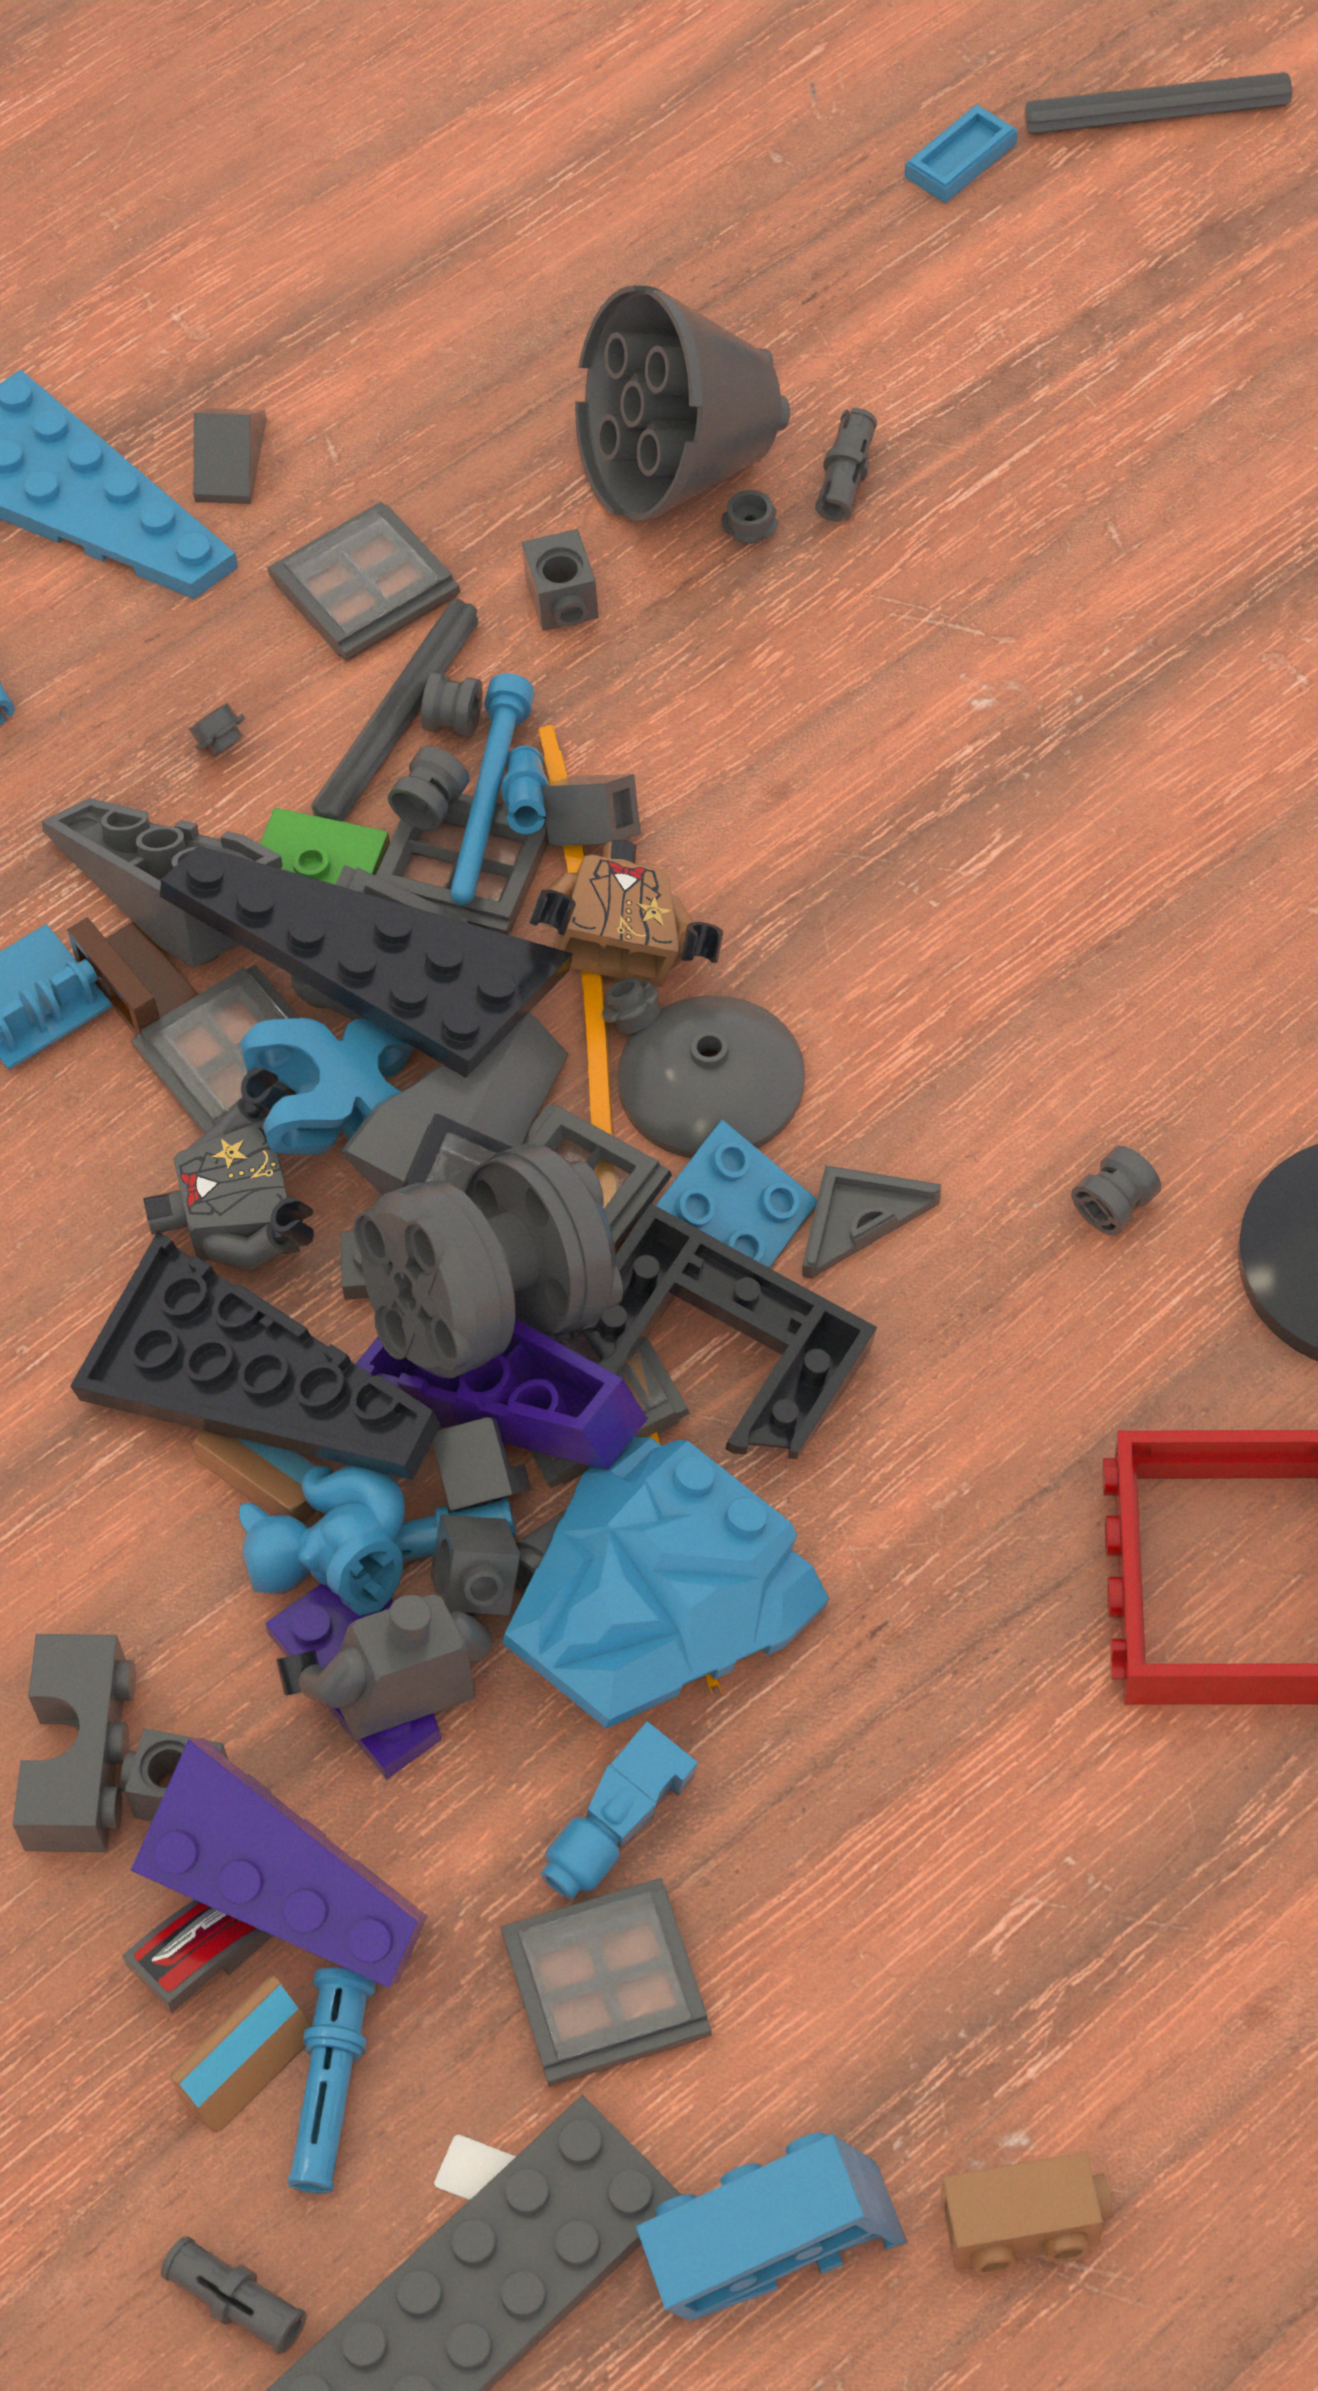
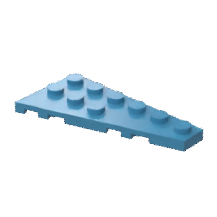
[0,369,238,599]

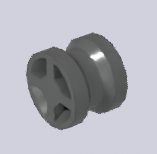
[421,671,483,738]

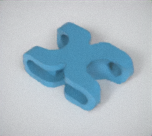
[240,1018,415,1155]

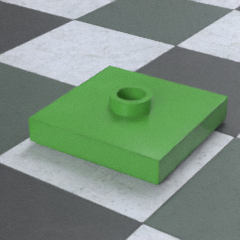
[260,807,390,885]

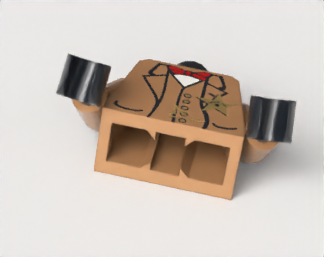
[529,840,723,987]

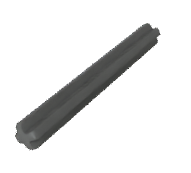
[1025,72,1292,134]
[311,599,478,822]

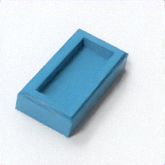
[905,104,1017,203]

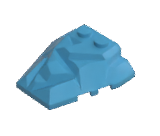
[502,1436,829,1729]

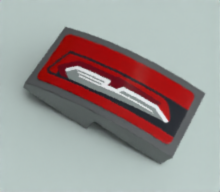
[122,1900,273,2013]

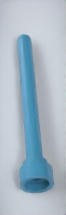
[450,673,535,906]

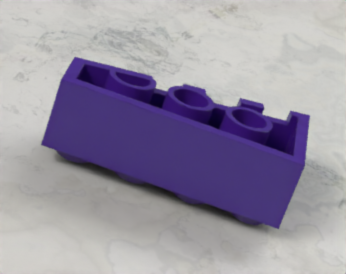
[356,1319,648,1470]
[130,1737,428,1988]

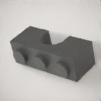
[13,1634,136,1852]

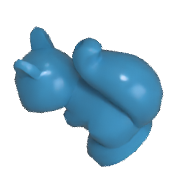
[238,1465,405,1616]

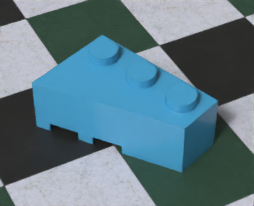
[636,2132,907,2321]

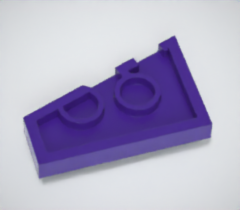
[265,1584,441,1780]

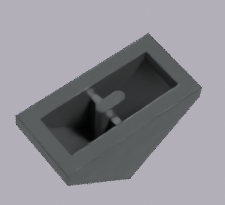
[194,408,266,504]

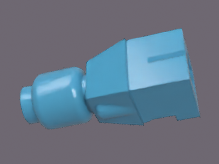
[540,1721,698,1900]

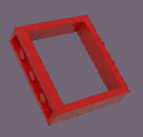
[1102,1430,1318,1705]

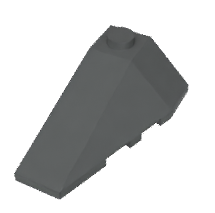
[41,798,283,968]
[340,1012,569,1196]

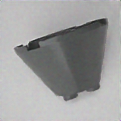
[575,285,790,521]

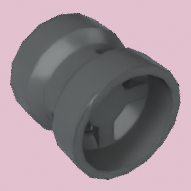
[388,746,470,831]
[1071,1146,1162,1235]

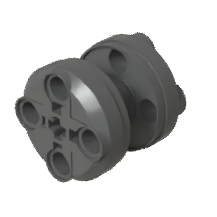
[353,1143,623,1378]

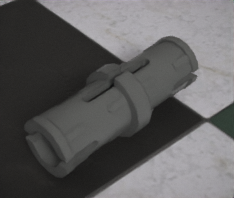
[815,408,877,522]
[161,2236,307,2354]

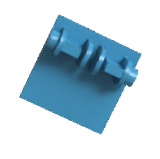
[0,924,112,1070]
[655,1120,818,1267]

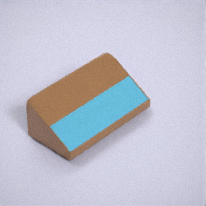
[192,1431,317,1524]
[170,1975,312,2132]

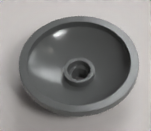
[617,995,805,1158]

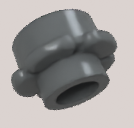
[721,490,778,544]
[189,702,245,755]
[602,978,661,1034]

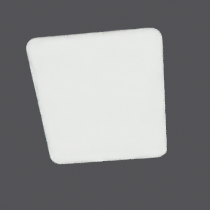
[434,2135,516,2200]

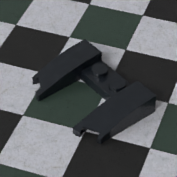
[569,1203,877,1459]

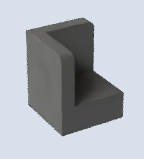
[542,774,641,846]
[432,1417,531,1511]

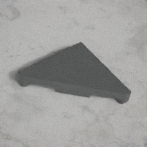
[802,1165,941,1278]

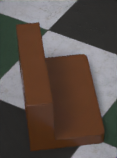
[67,917,199,1036]

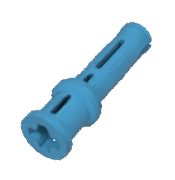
[287,1967,377,2194]

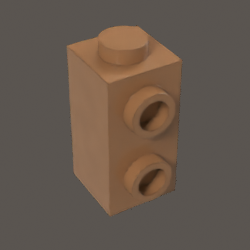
[941,2151,1113,2275]

